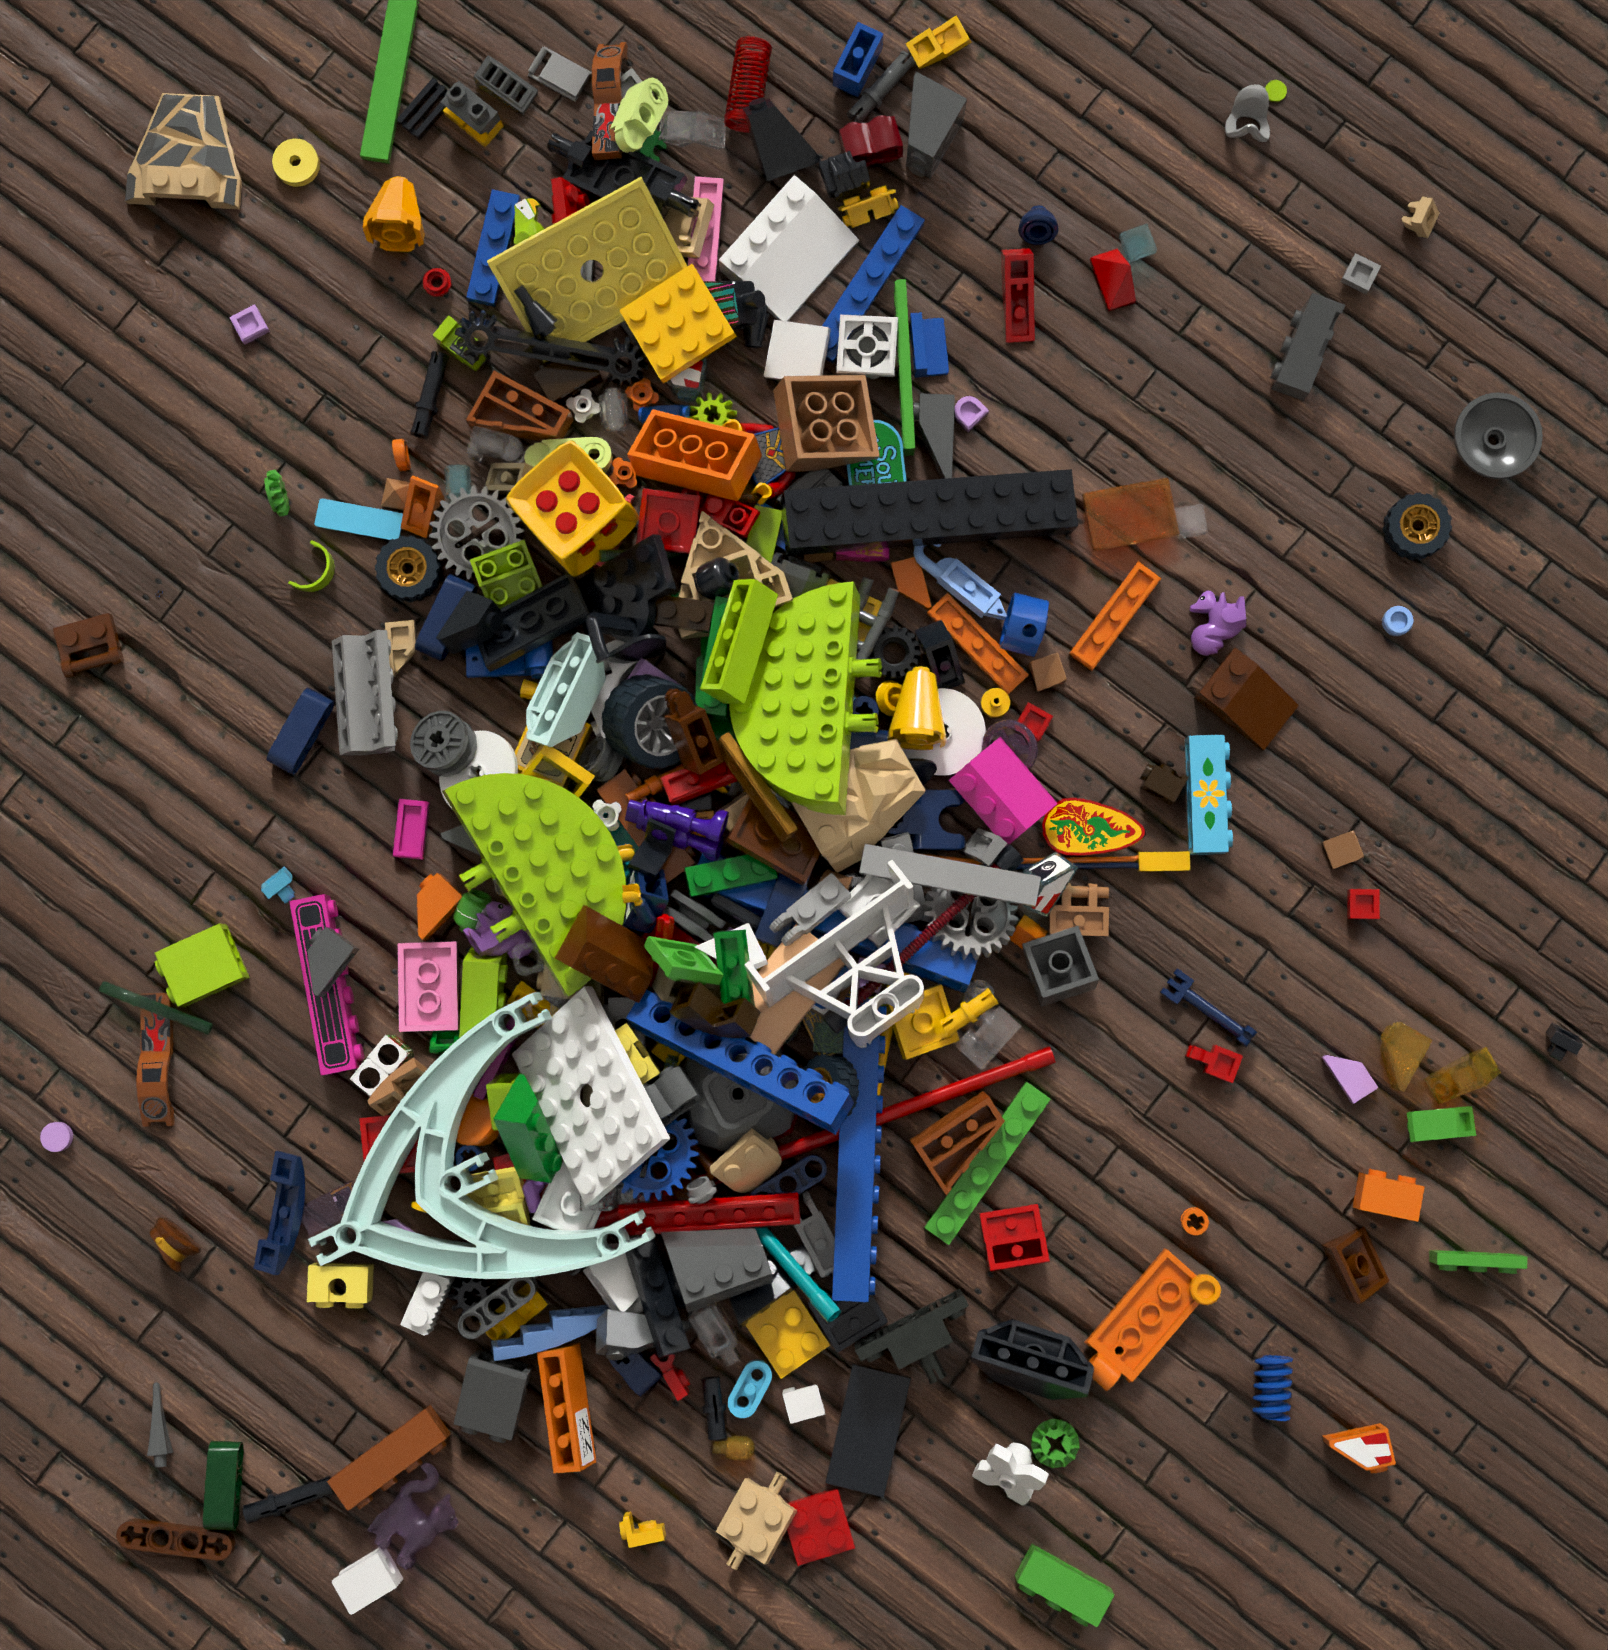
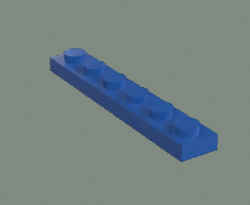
[822,205,925,364]

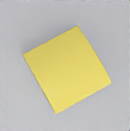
[467,1167,530,1226]

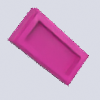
[393,799,430,860]

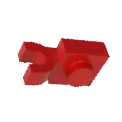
[1185,1045,1243,1083]
[650,1352,691,1401]

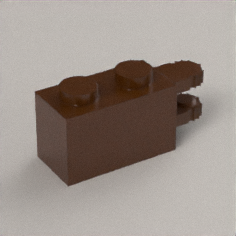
[664,688,725,775]

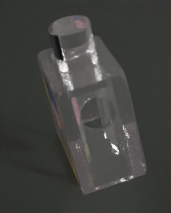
[688,1302,741,1366]

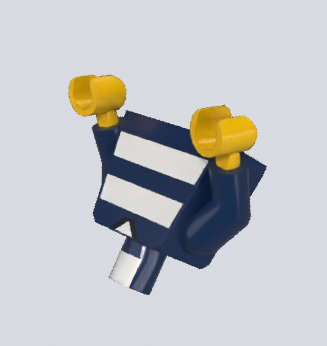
[617,844,669,934]

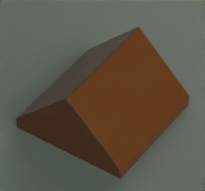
[1322,1226,1390,1304]

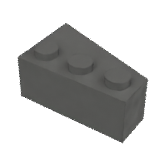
[1270,293,1345,401]

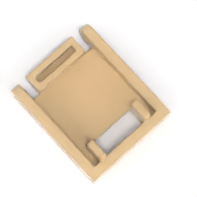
[664,197,714,259]

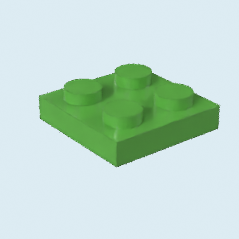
[644,936,723,985]

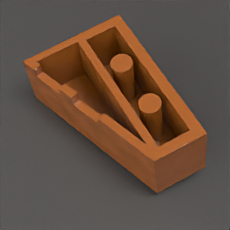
[466,370,574,441]
[910,1091,1005,1195]

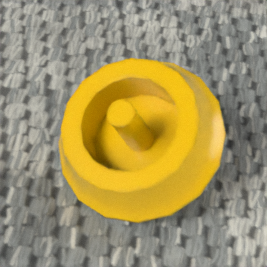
[875,680,902,716]

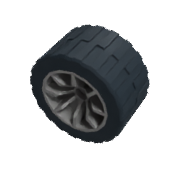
[601,674,697,769]

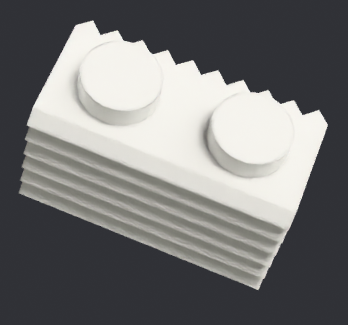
[400,1272,456,1336]

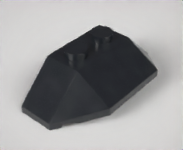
[970,1319,1094,1400]

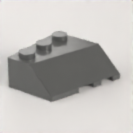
[661,1227,773,1312]

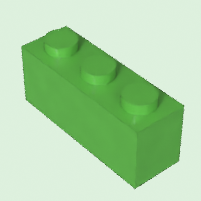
[1015,1543,1114,1627]

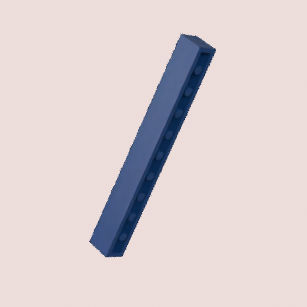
[698,854,978,993]
[832,997,887,1302]

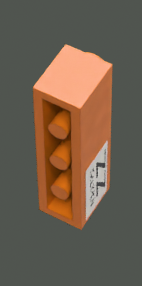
[537,1342,596,1473]

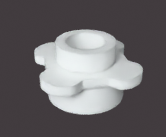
[566,389,600,423]
[592,800,621,831]

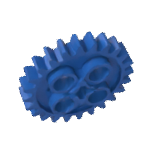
[616,1117,700,1202]

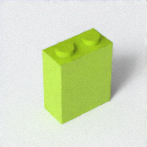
[155,923,250,1007]

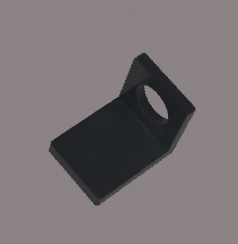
[628,818,676,879]

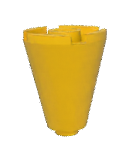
[887,666,946,750]

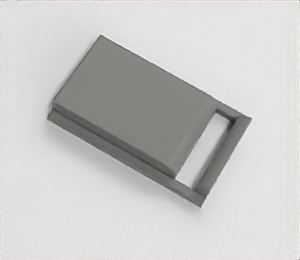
[528,46,592,102]

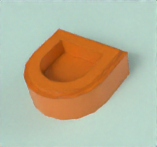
[392,438,411,472]

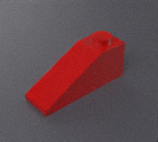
[1001,248,1035,343]

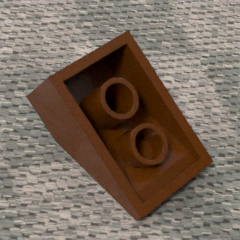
[1194,647,1299,751]

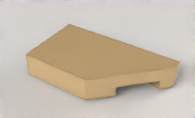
[385,620,417,677]

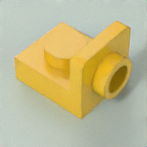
[619,1511,666,1548]

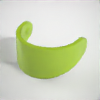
[288,540,335,592]

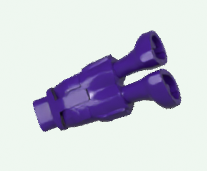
[625,799,729,861]

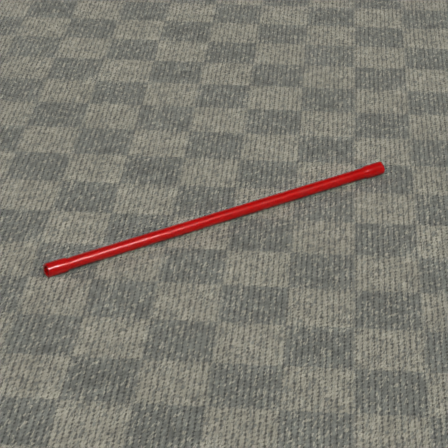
[594,1046,1056,1229]

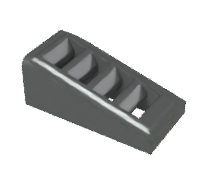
[473,55,539,115]

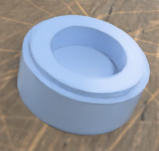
[1382,606,1413,636]

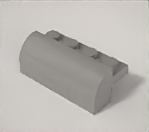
[332,630,398,755]

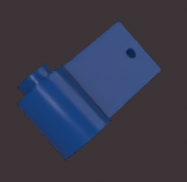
[466,640,553,679]

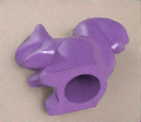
[1190,590,1246,656]
[463,901,534,959]

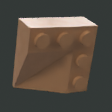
[773,375,880,472]

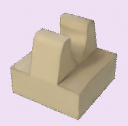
[1402,197,1440,238]

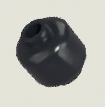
[694,557,739,600]

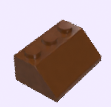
[555,905,653,1003]

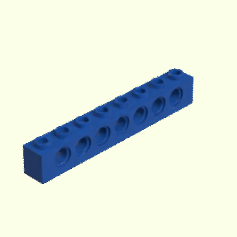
[626,989,854,1135]

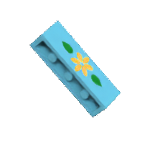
[1185,735,1233,855]

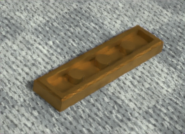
[717,732,798,842]

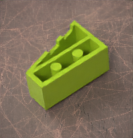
[459,947,508,1038]

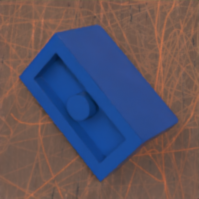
[909,312,949,378]

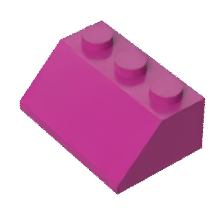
[949,737,1058,846]

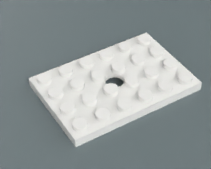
[512,986,670,1206]

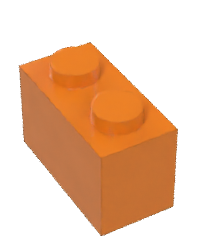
[1353,1169,1425,1222]

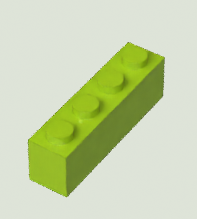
[700,579,778,704]

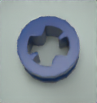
[455,1145,483,1171]

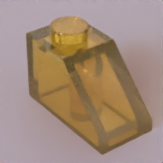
[1380,1022,1433,1092]

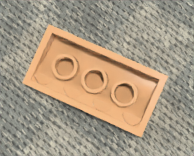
[748,924,845,1055]

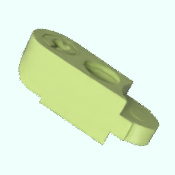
[610,77,668,153]
[524,437,613,473]

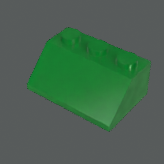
[493,1074,563,1183]

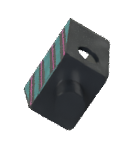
[703,281,765,333]

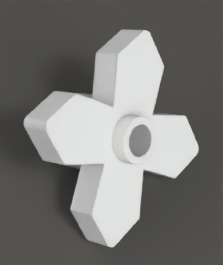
[972,1443,1049,1506]

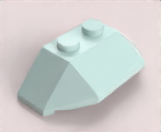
[526,633,606,748]

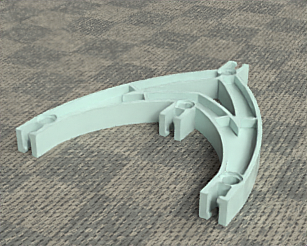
[308,992,656,1279]

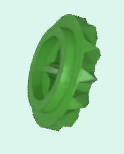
[264,470,290,517]
[1031,1419,1080,1469]

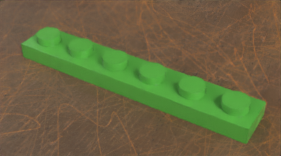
[924,1082,1050,1245]

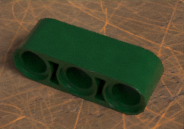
[203,1441,244,1531]

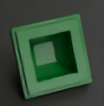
[429,1030,460,1055]

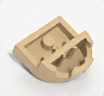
[710,1129,782,1193]

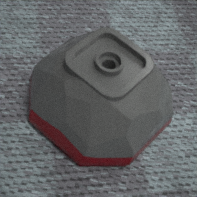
[682,1037,798,1154]

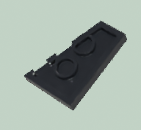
[729,1244,815,1329]

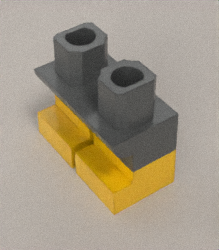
[440,81,504,147]

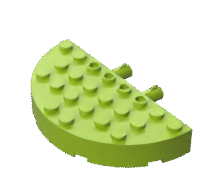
[729,582,882,815]
[442,773,626,997]

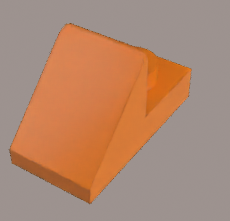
[400,476,445,538]

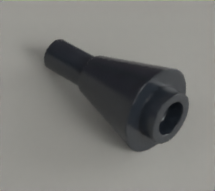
[514,285,558,338]

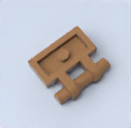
[1048,883,1109,937]

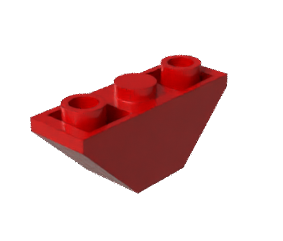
[681,488,760,538]

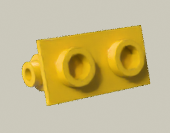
[837,186,899,228]

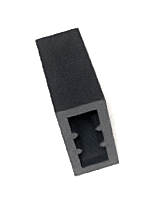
[742,98,821,181]

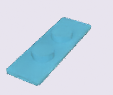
[314,499,403,540]

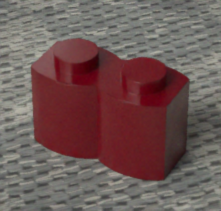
[839,115,903,167]

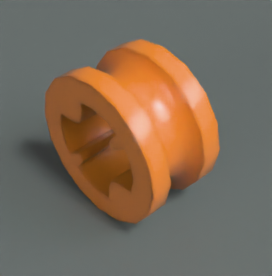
[1181,1207,1209,1235]

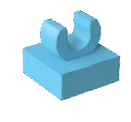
[261,866,295,904]

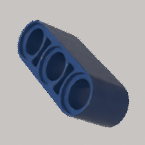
[415,574,477,661]
[267,688,335,775]
[750,1154,827,1196]

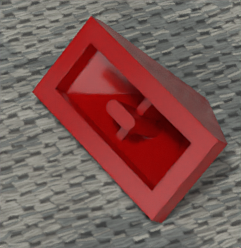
[1090,249,1136,312]

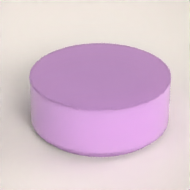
[40,1122,73,1152]

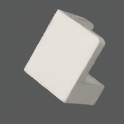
[783,1385,825,1424]

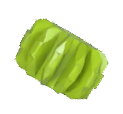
[690,392,737,426]

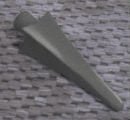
[147,1382,173,1468]

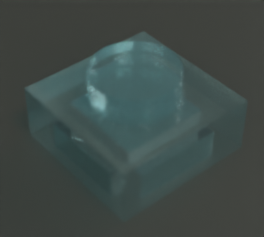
[1119,223,1157,263]

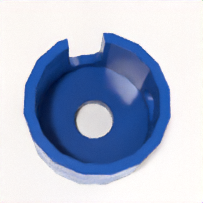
[999,592,1049,657]

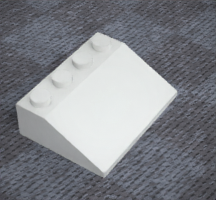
[719,175,859,321]

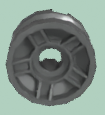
[578,737,623,784]

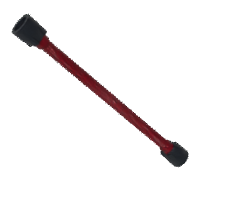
[821,844,1024,1035]

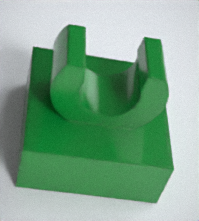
[637,129,667,162]

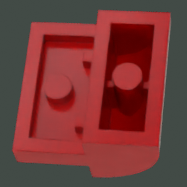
[979,1204,1050,1272]

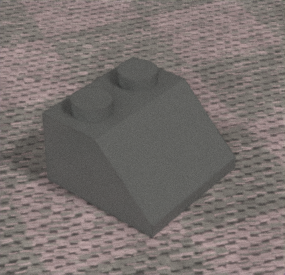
[1022,926,1099,1007]

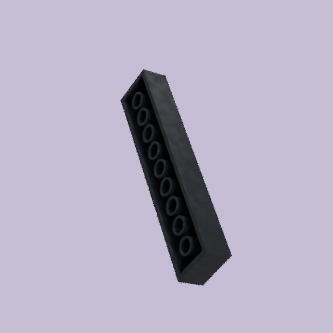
[780,469,1078,556]

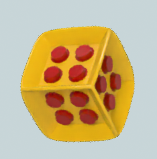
[506,440,639,577]

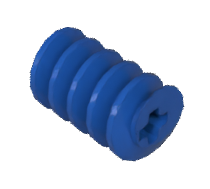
[1252,1355,1293,1421]

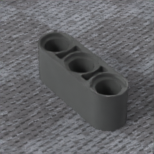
[458,1277,538,1339]

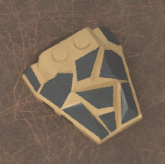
[125,93,242,209]

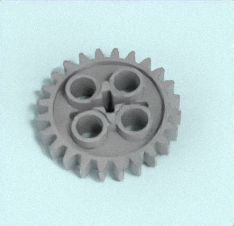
[429,485,524,579]
[922,888,1018,960]

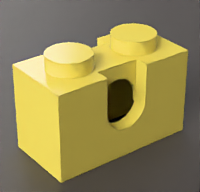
[615,1023,661,1085]
[307,1263,374,1308]

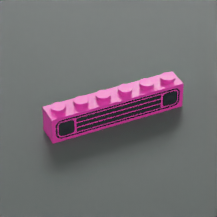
[289,894,364,1076]

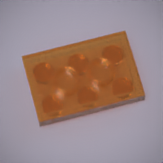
[1082,477,1180,551]

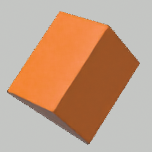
[1009,914,1048,949]

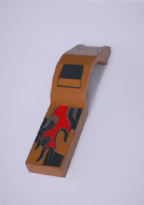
[592,42,628,160]
[136,993,174,1127]

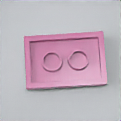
[398,941,460,1032]

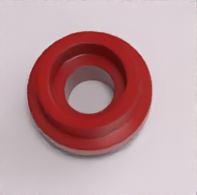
[423,268,452,297]

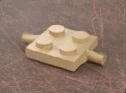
[716,1472,797,1570]

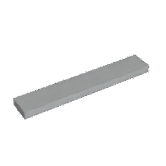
[859,844,1041,907]

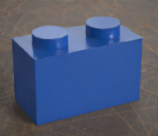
[833,22,884,97]

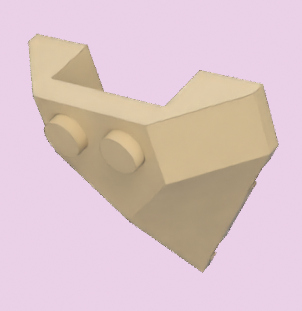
[678,511,793,639]

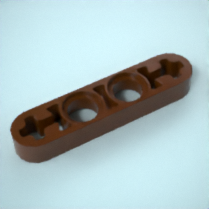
[116,1518,236,1561]

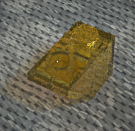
[1424,1047,1501,1105]

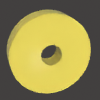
[272,139,320,187]

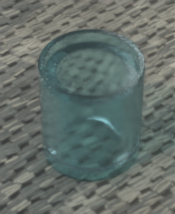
[444,465,471,499]

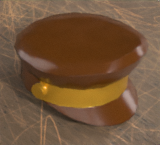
[149,1217,201,1272]

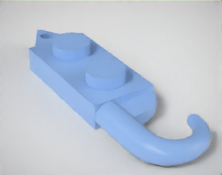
[913,544,1007,620]

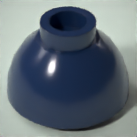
[1018,205,1058,245]

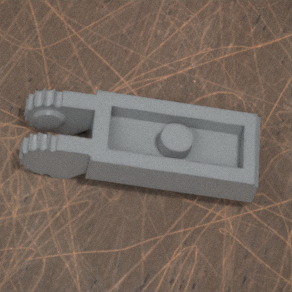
[769,873,851,946]
[794,1191,835,1278]

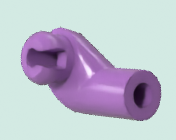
[522,1179,548,1213]

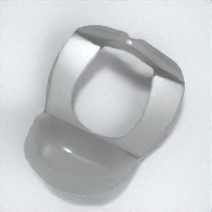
[1225,84,1270,142]

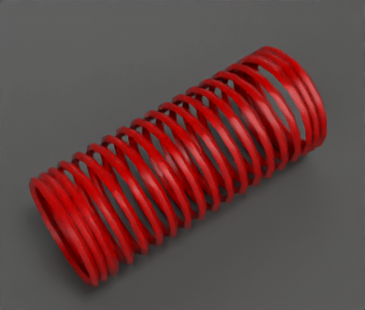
[724,36,772,133]

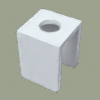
[332,1545,403,1615]

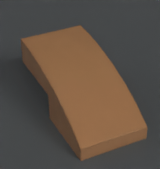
[367,1058,427,1116]

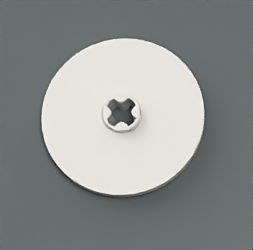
[902,688,986,776]
[439,731,518,808]

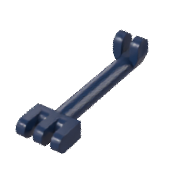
[1160,969,1257,1047]

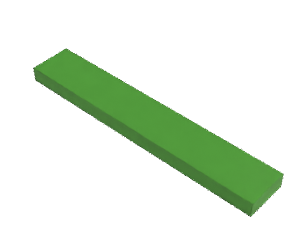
[360,0,419,164]
[894,279,915,456]

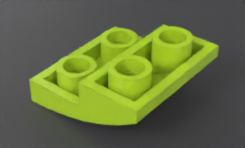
[470,540,543,609]

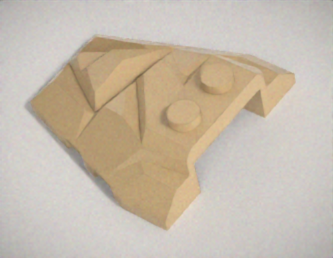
[792,739,926,873]

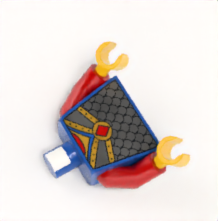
[722,419,796,505]

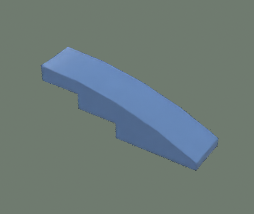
[491,1305,610,1361]

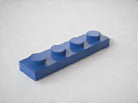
[466,189,521,307]

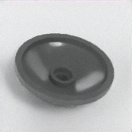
[1454,392,1543,479]

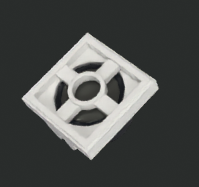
[836,315,898,379]

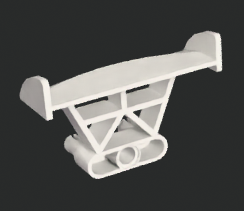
[744,860,924,1048]

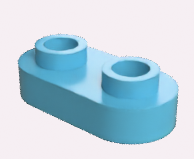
[728,1359,772,1418]

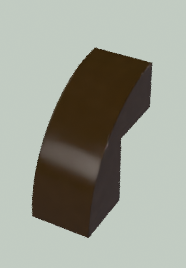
[670,982,761,1038]

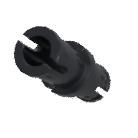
[701,1376,727,1440]

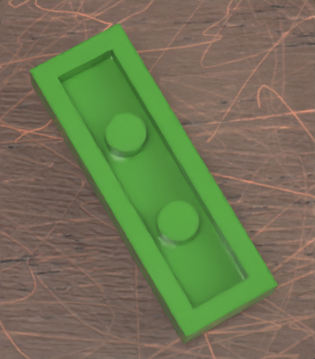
[1429,1250,1527,1274]

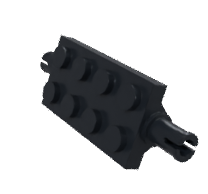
[547,130,699,220]

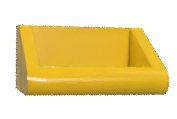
[521,744,595,797]

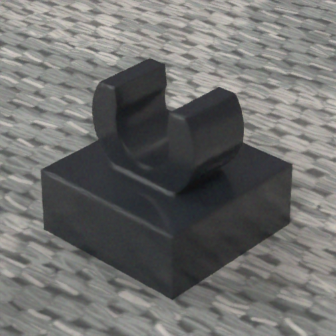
[1546,1023,1583,1061]

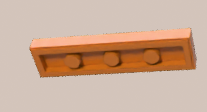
[1069,561,1162,671]
[927,592,1029,695]

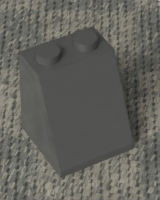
[906,72,967,179]
[454,1350,535,1443]

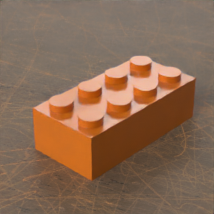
[627,409,762,501]

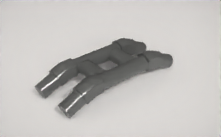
[855,576,900,679]

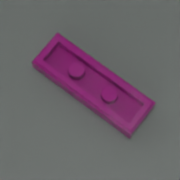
[473,1016,527,1100]

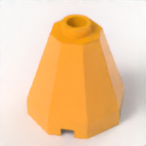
[362,176,425,252]

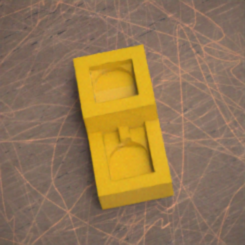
[905,15,972,69]

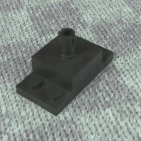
[854,1289,969,1384]

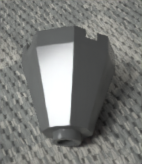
[771,552,831,599]

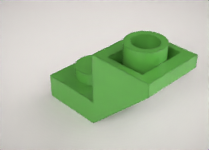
[1407,1106,1476,1142]

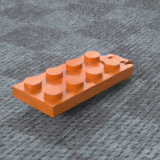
[1084,1248,1199,1391]

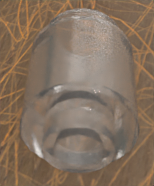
[598,388,629,432]

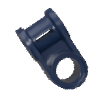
[610,1352,663,1397]

